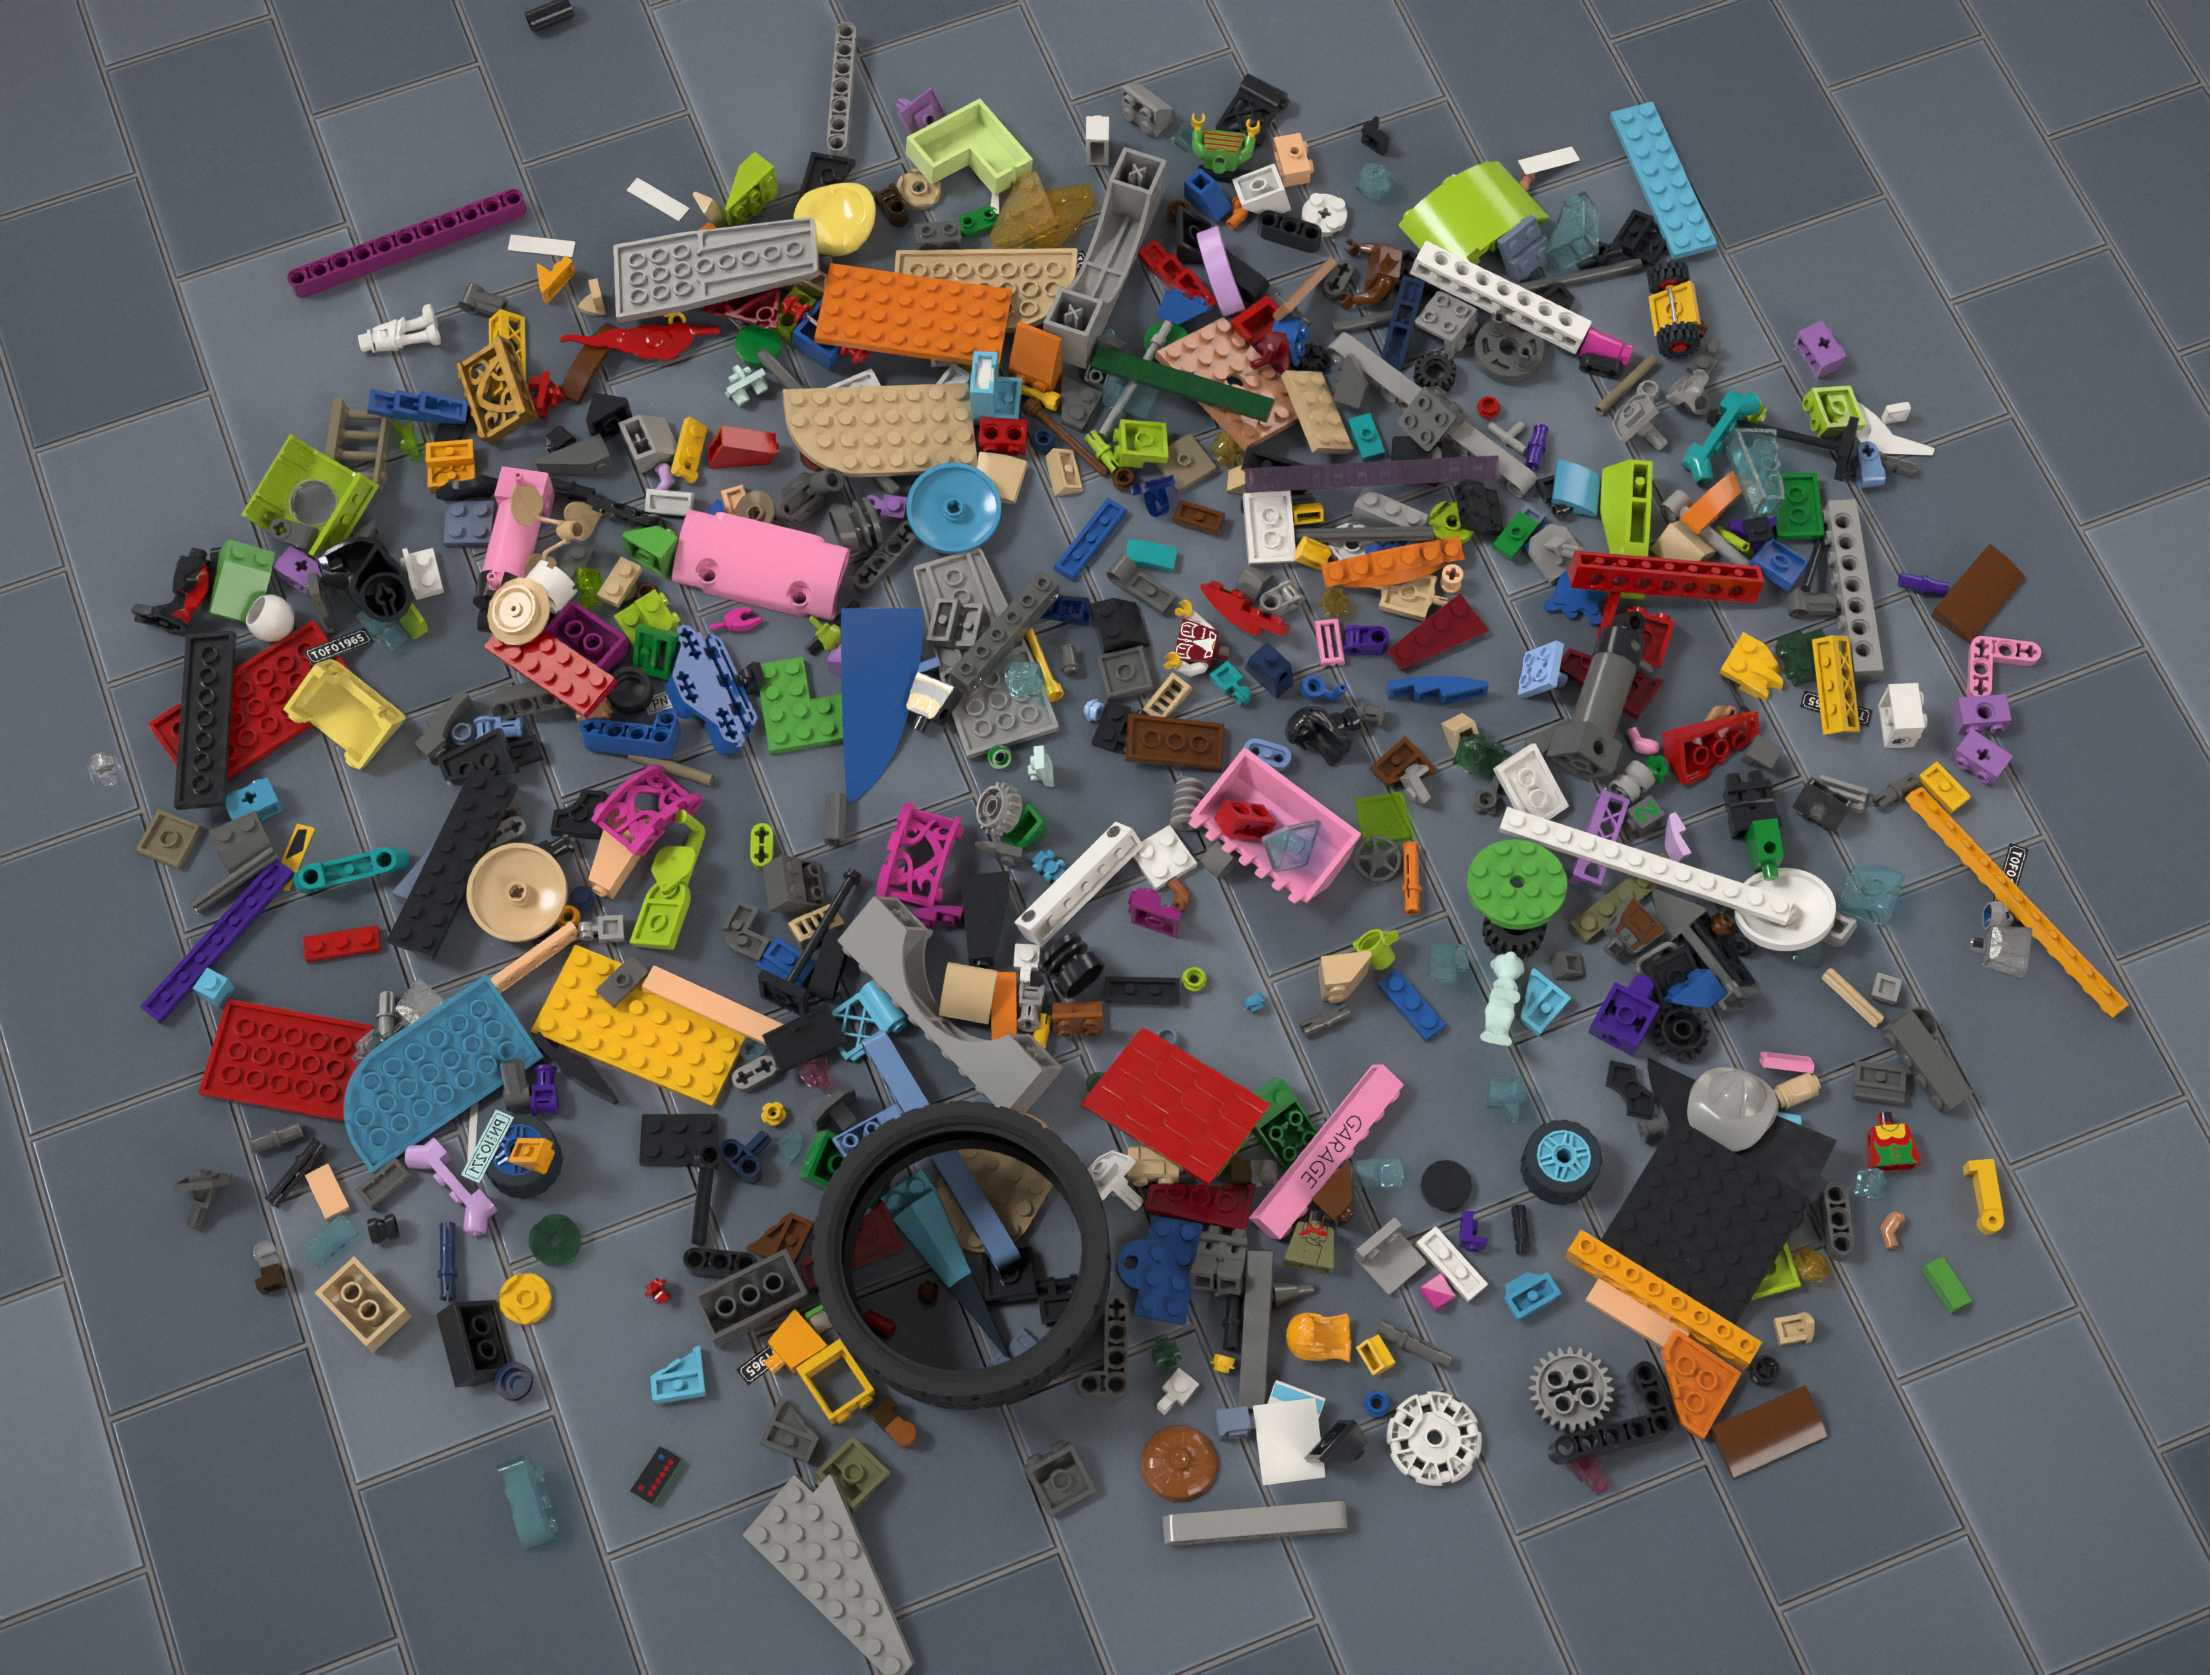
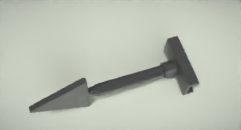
[1653,889,1762,1011]

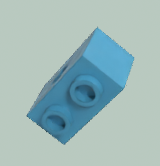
[226,777,284,821]

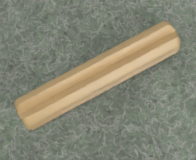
[1822,968,1885,1028]

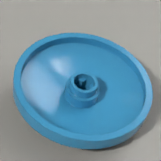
[907,462,1001,555]

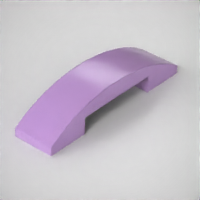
[1197,226,1246,318]

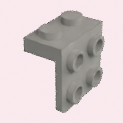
[1415,291,1479,358]

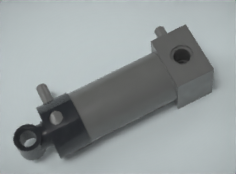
[1546,611,1653,779]

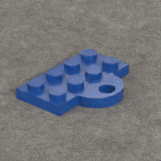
[1117,1215,1203,1326]

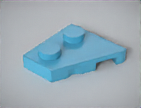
[1519,968,1571,1036]
[650,1346,706,1405]

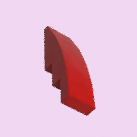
[1137,239,1218,316]

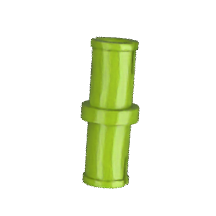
[1084,430,1123,475]

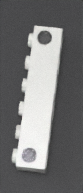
[1014,822,1144,947]

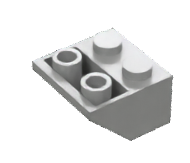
[1122,84,1173,138]
[618,414,677,474]

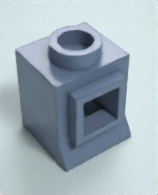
[1215,1406,1256,1442]

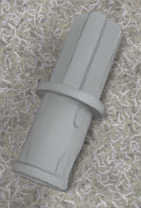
[376,991,397,1042]

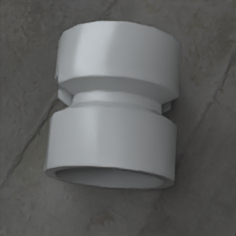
[1609,760,1655,807]

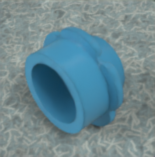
[1243,992,1267,1012]

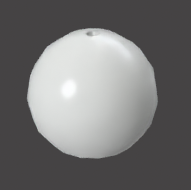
[246,594,294,642]

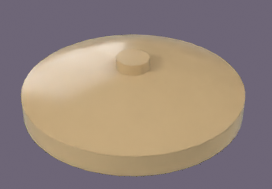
[467,843,568,942]

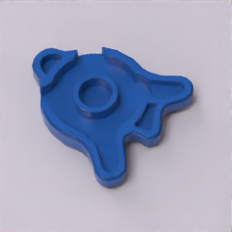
[1543,570,1604,627]

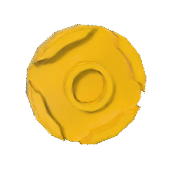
[499,1273,552,1325]

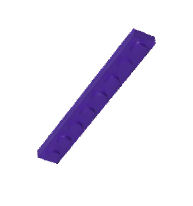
[140,860,295,1024]

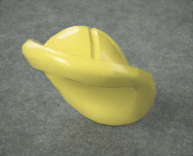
[794,183,876,257]

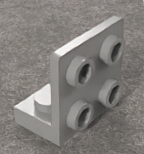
[1354,1217,1426,1295]

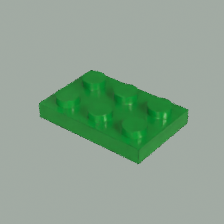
[1769,473,1825,540]

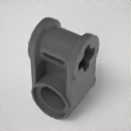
[269,518,320,551]

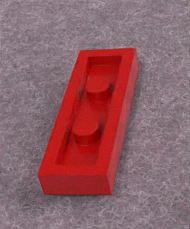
[303,925,381,963]

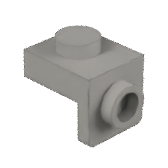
[1400,764,1431,803]

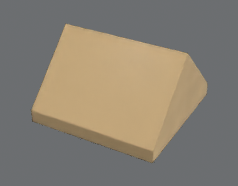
[1650,521,1717,562]

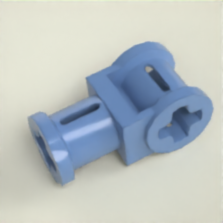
[474,716,524,739]

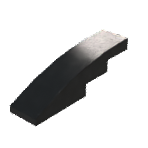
[532,1032,619,1105]

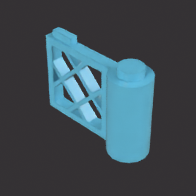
[832,979,908,1062]

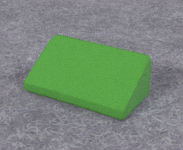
[1921,1257,1973,1314]

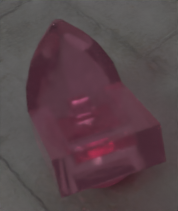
[798,1056,832,1089]

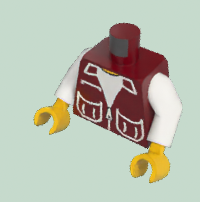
[1164,600,1230,677]

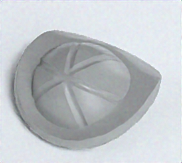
[1687,1067,1779,1152]

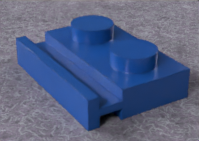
[756,937,816,987]

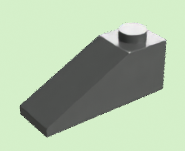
[535,433,613,476]

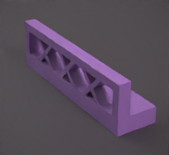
[1567,789,1630,887]

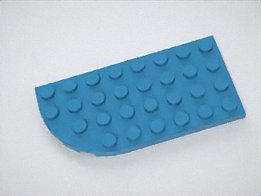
[344,974,543,1173]

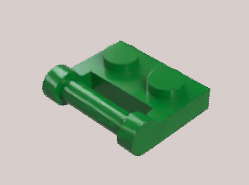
[632,623,679,680]

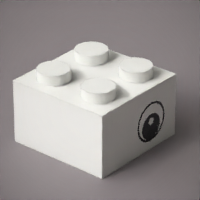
[1878,683,1927,749]

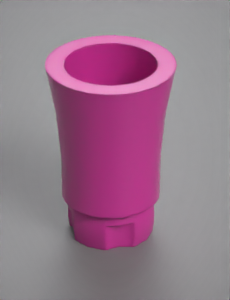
[1578,325,1633,367]

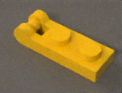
[671,416,708,484]

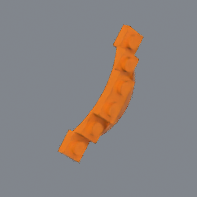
[1320,536,1464,588]

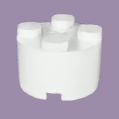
[526,560,577,614]

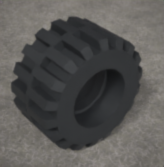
[1482,916,1548,960]

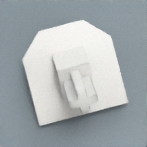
[1087,1150,1143,1211]

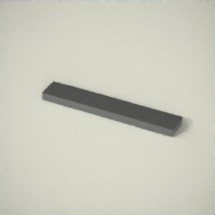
[1239,1251,1275,1410]

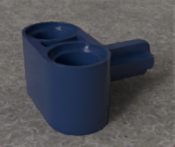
[719,1131,772,1184]

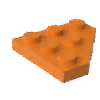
[1660,1329,1742,1440]

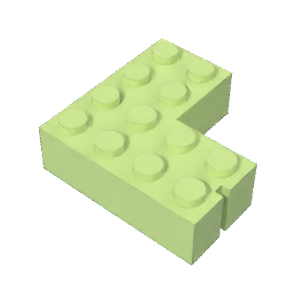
[906,99,1033,196]

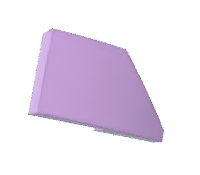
[1665,812,1692,864]

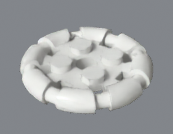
[1386,1391,1482,1486]

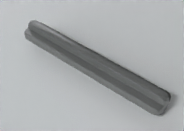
[191,847,278,913]

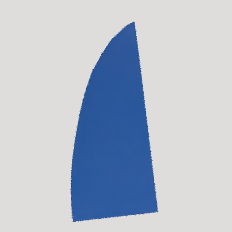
[841,608,924,804]

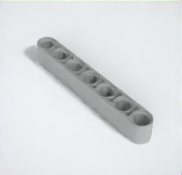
[827,22,858,158]
[1162,1501,1348,1546]

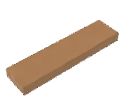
[1273,258,1337,322]

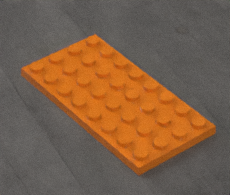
[815,263,1013,368]

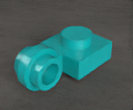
[1209,661,1252,705]

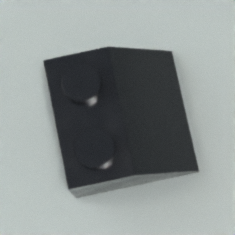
[1090,598,1150,654]

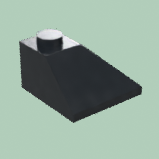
[1304,1420,1368,1463]

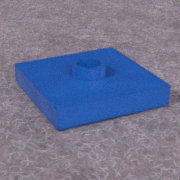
[1749,538,1809,592]

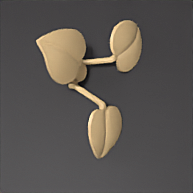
[510,486,603,577]

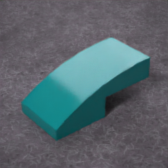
[1125,540,1177,573]

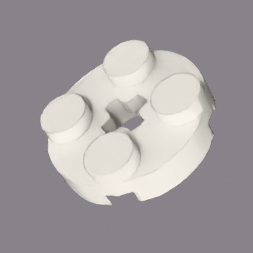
[1302,193,1347,237]

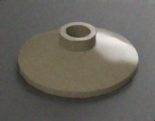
[734,490,775,524]

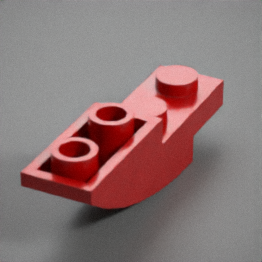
[1200,580,1291,636]

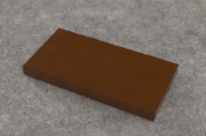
[1125,713,1224,772]

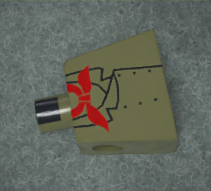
[1283,1211,1334,1275]

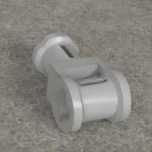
[1017,983,1045,1032]

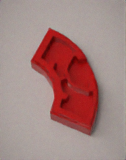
[1595,591,1620,643]

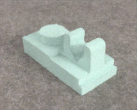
[1028,746,1054,787]

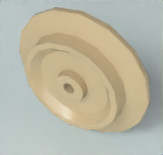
[487,578,551,645]

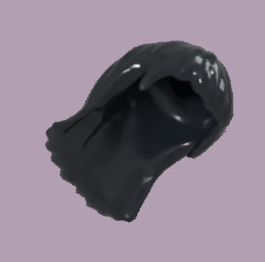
[1285,706,1353,766]

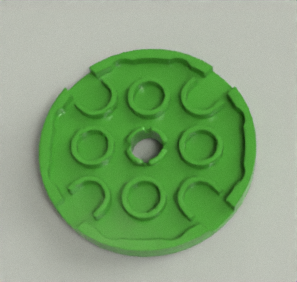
[1467,839,1567,930]

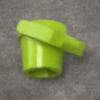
[1353,929,1400,970]

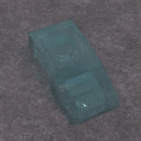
[1349,1158,1404,1188]

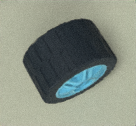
[1520,1119,1602,1205]

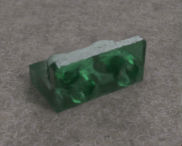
[1453,734,1512,781]

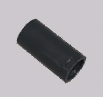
[525,0,574,33]

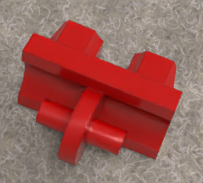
[529,371,565,419]

